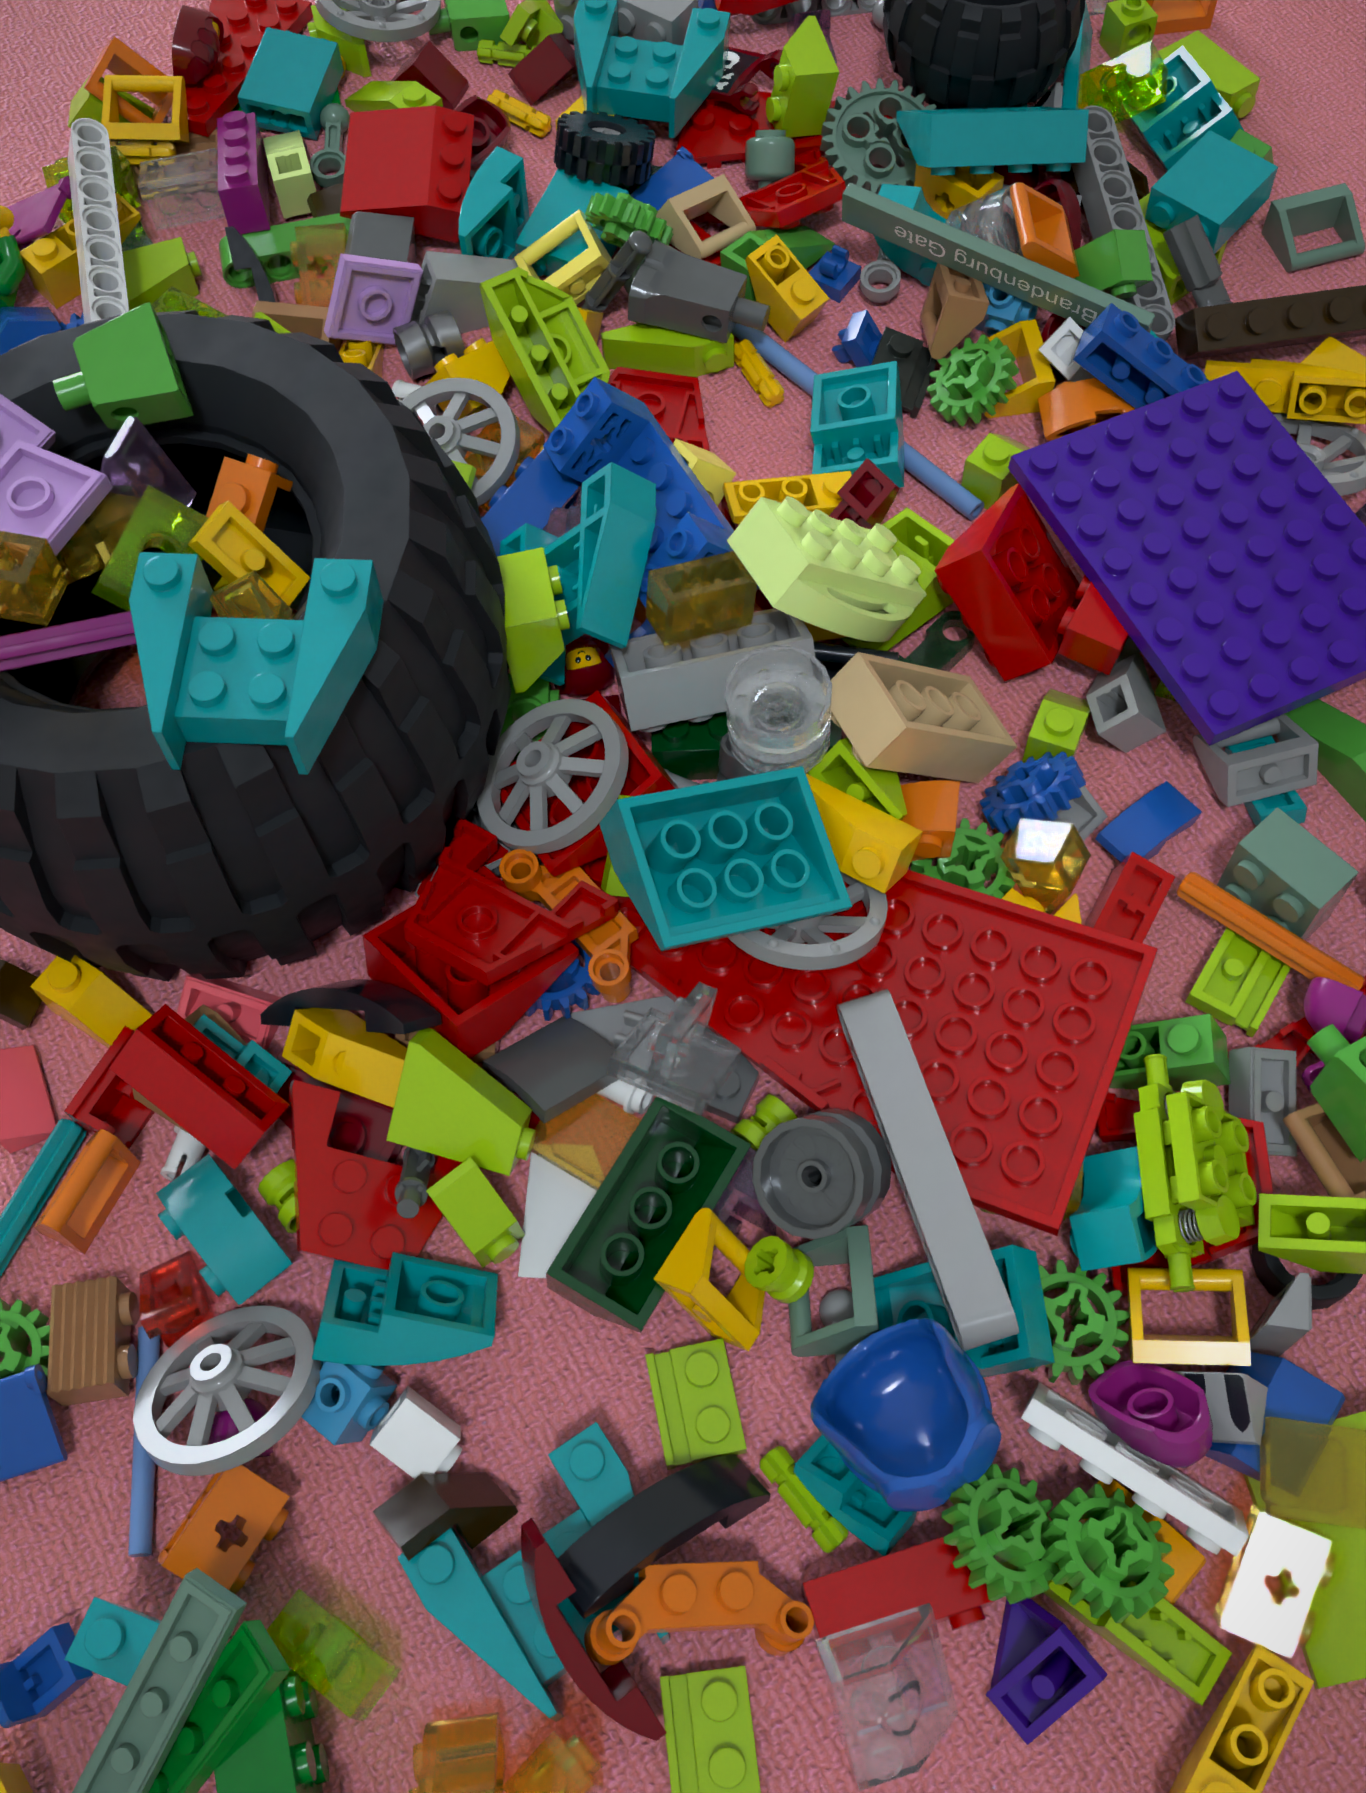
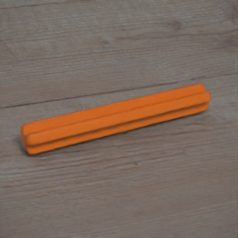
[1177,872,1365,990]

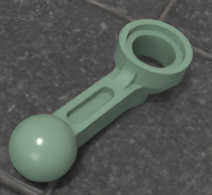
[309,103,350,188]

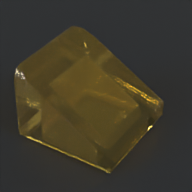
[210,570,293,620]

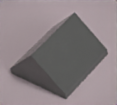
[345,211,416,263]

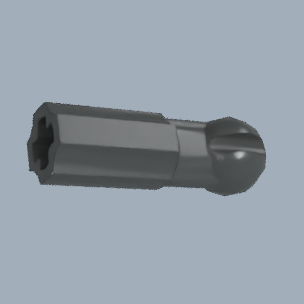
[1163,215,1234,308]

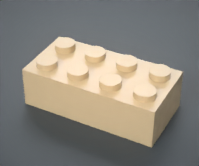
[819,652,1017,783]

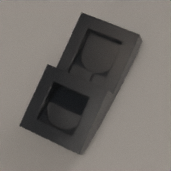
[225,226,278,302]

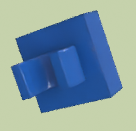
[809,245,861,303]
[832,310,882,368]

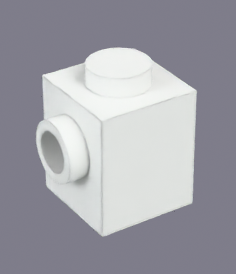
[370,1386,462,1479]

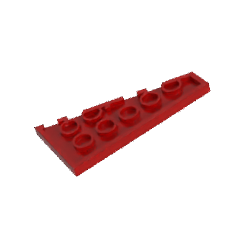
[185,0,313,137]
[674,91,910,169]

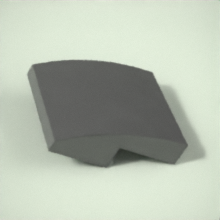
[482,1016,628,1123]

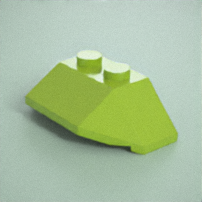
[479,267,610,433]

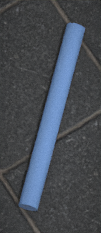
[128,1325,161,1557]

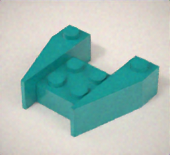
[573,0,730,138]
[499,462,657,686]
[129,552,384,775]
[397,1422,670,1722]

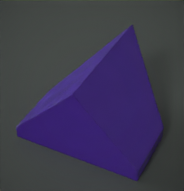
[986,1598,1108,1745]

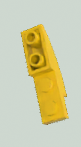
[1204,358,1366,424]

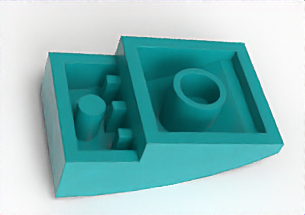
[1116,45,1244,171]
[458,146,530,259]
[810,361,904,488]
[874,1244,1055,1377]
[312,1252,498,1366]

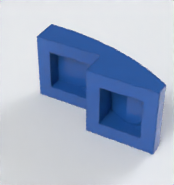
[1095,781,1202,862]

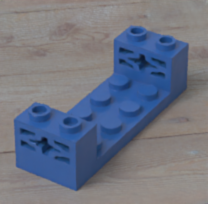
[543,376,750,627]

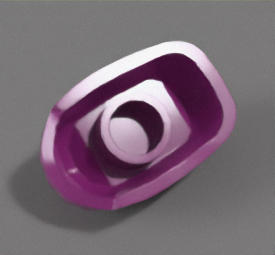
[1088,1360,1213,1468]

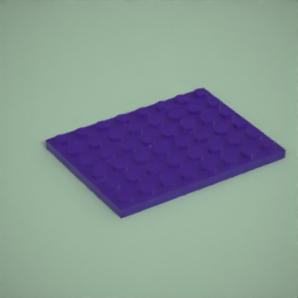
[1008,371,1366,746]

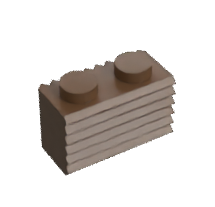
[47,1276,139,1406]

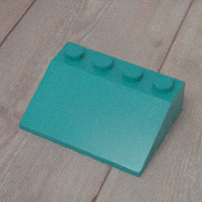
[896,107,1089,175]
[599,766,852,951]

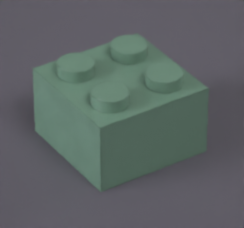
[1217,807,1359,940]

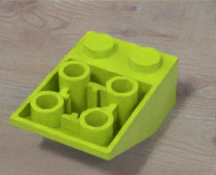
[840,508,955,651]

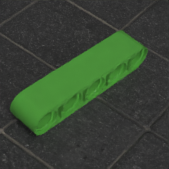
[219,213,351,288]

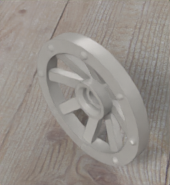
[315,0,441,42]
[401,378,520,507]
[1273,413,1366,496]
[477,699,629,854]
[728,871,888,970]
[133,1305,322,1476]

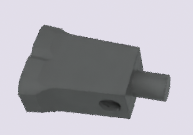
[628,240,770,343]

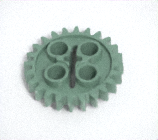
[820,78,937,194]

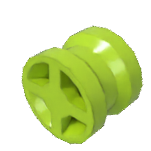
[744,1236,814,1304]

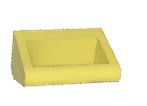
[514,209,612,305]

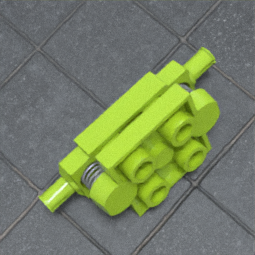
[1133,1054,1257,1292]

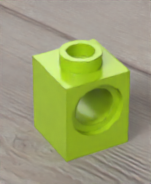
[1099,0,1158,65]

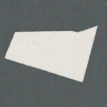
[518,1145,604,1278]

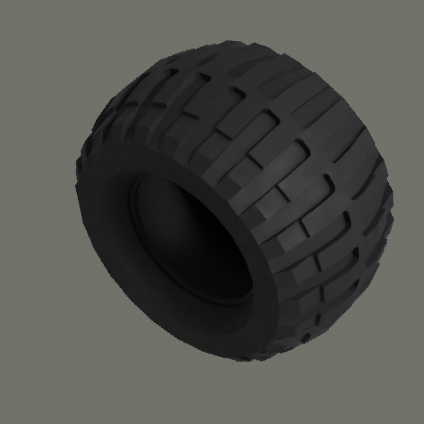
[0,310,511,982]

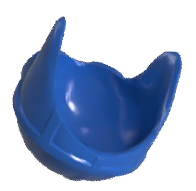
[810,1318,1001,1512]

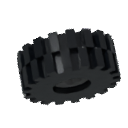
[553,111,656,186]

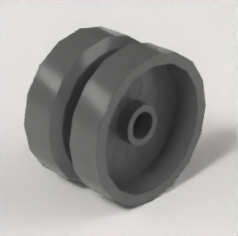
[752,1108,892,1239]

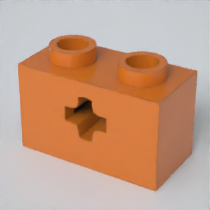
[157,1465,290,1594]

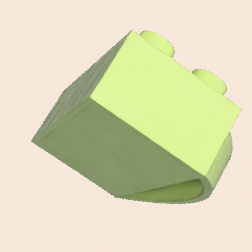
[727,496,927,642]

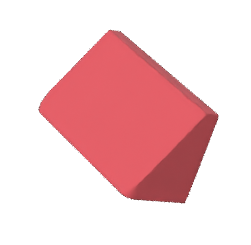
[177,974,281,1051]
[0,1045,57,1154]

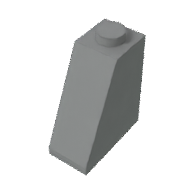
[411,251,518,334]

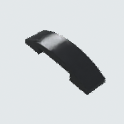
[260,979,442,1034]
[558,1454,771,1619]

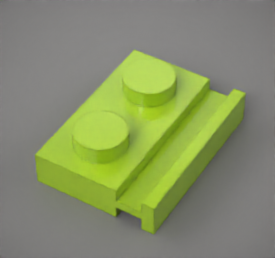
[1185,927,1291,1038]
[645,1338,747,1470]
[660,1666,761,1793]

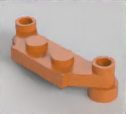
[499,849,639,1003]
[584,1561,814,1666]

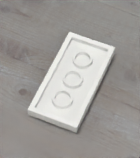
[1021,1382,1249,1557]

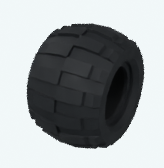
[883,0,1085,110]

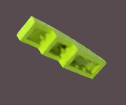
[1002,1532,1232,1706]

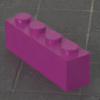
[217,111,270,234]

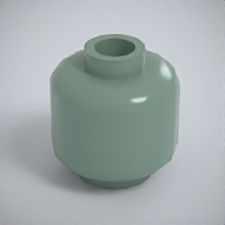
[745,130,795,189]

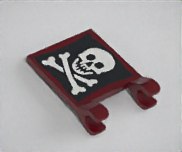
[707,47,783,115]

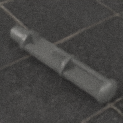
[581,230,652,313]
[394,1147,435,1218]

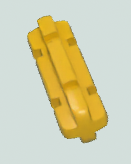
[487,89,552,138]
[109,140,177,166]
[734,339,784,408]

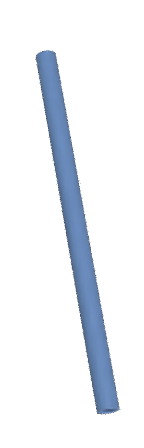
[732,323,984,520]

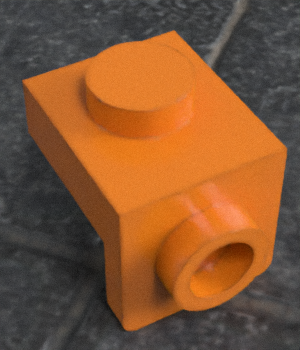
[205,454,293,532]

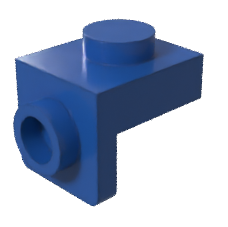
[0,1622,93,1728]

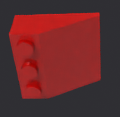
[340,105,474,243]
[934,483,1081,682]
[500,690,678,877]
[362,864,579,1059]

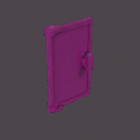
[7,176,72,251]

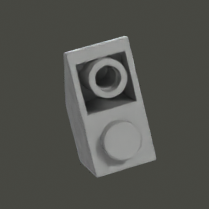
[1086,652,1167,753]

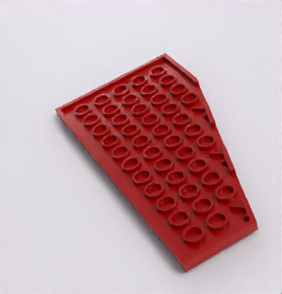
[580,855,1158,1236]

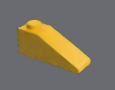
[790,766,923,894]

